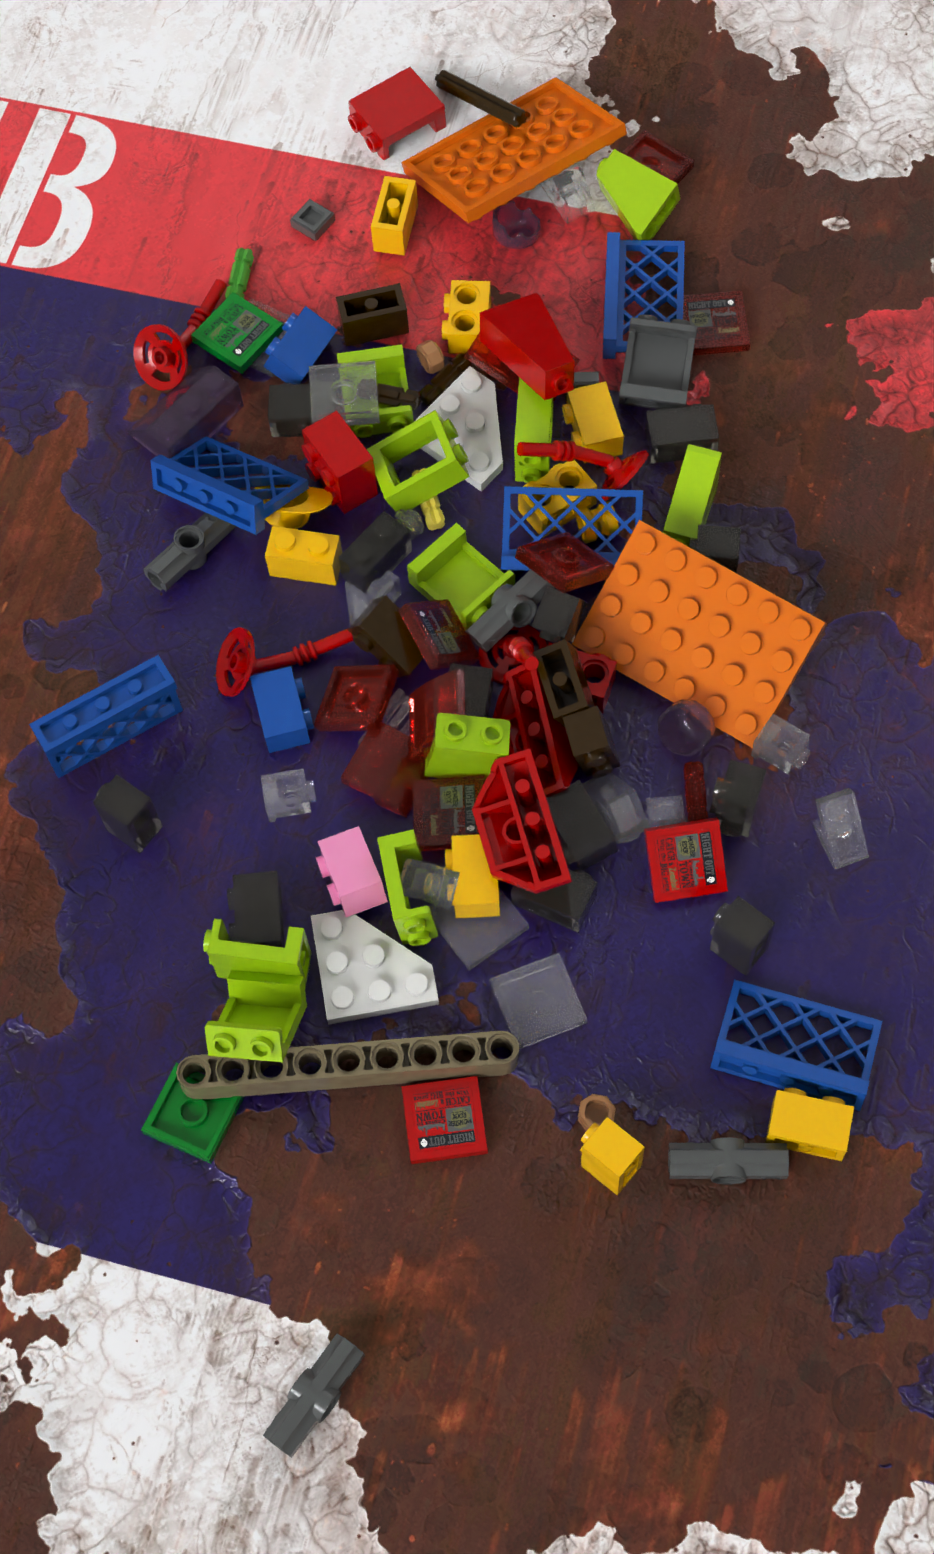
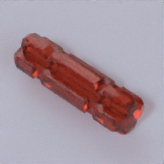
[683,761,708,822]

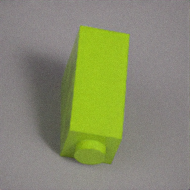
[596,149,681,240]
[663,444,722,551]

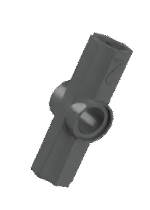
[144,513,237,591]
[465,562,562,653]
[668,1137,789,1185]
[263,1333,365,1458]

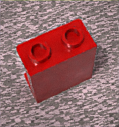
[348,67,446,160]

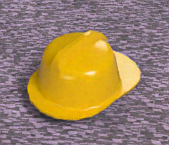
[254,485,333,529]

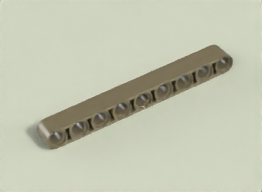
[176,1031,519,1100]

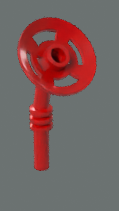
[133,279,227,391]
[517,440,649,502]
[479,625,547,685]
[216,627,354,697]

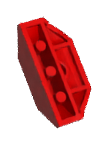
[493,664,579,798]
[472,748,572,894]

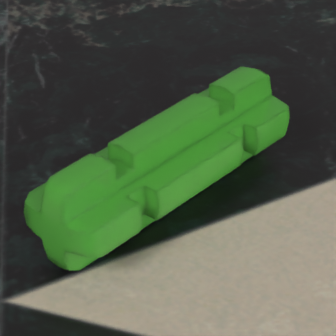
[225,248,254,299]

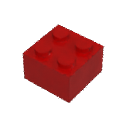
[301,410,378,514]

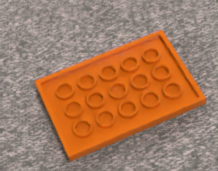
[401,77,627,224]
[572,520,827,749]

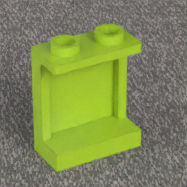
[337,344,414,438]
[407,523,515,631]
[424,713,510,782]
[377,829,439,946]
[203,918,312,988]
[204,970,307,1063]

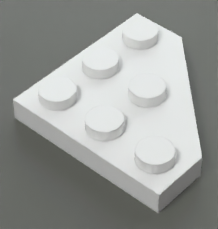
[414,366,503,492]
[311,910,439,1025]

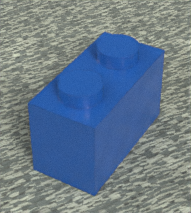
[263,306,338,390]
[250,666,314,753]

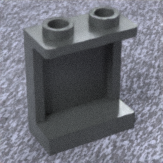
[619,315,697,413]

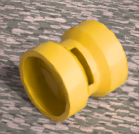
[575,501,619,544]

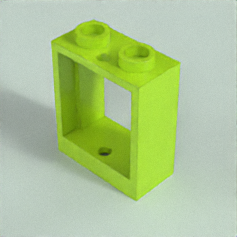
[514,377,553,483]
[367,410,470,516]

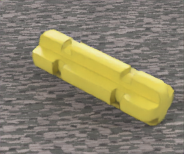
[412,468,445,531]

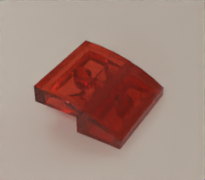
[409,669,465,762]
[341,719,429,818]

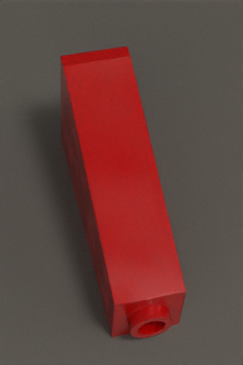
[480,293,575,400]

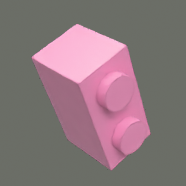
[316,826,387,917]

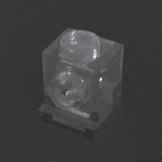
[751,713,811,775]
[261,768,317,822]

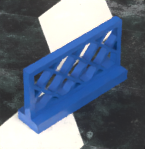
[603,232,685,359]
[150,436,309,535]
[501,486,643,574]
[29,655,183,778]
[710,979,882,1111]

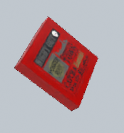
[644,817,728,903]
[401,1076,488,1164]

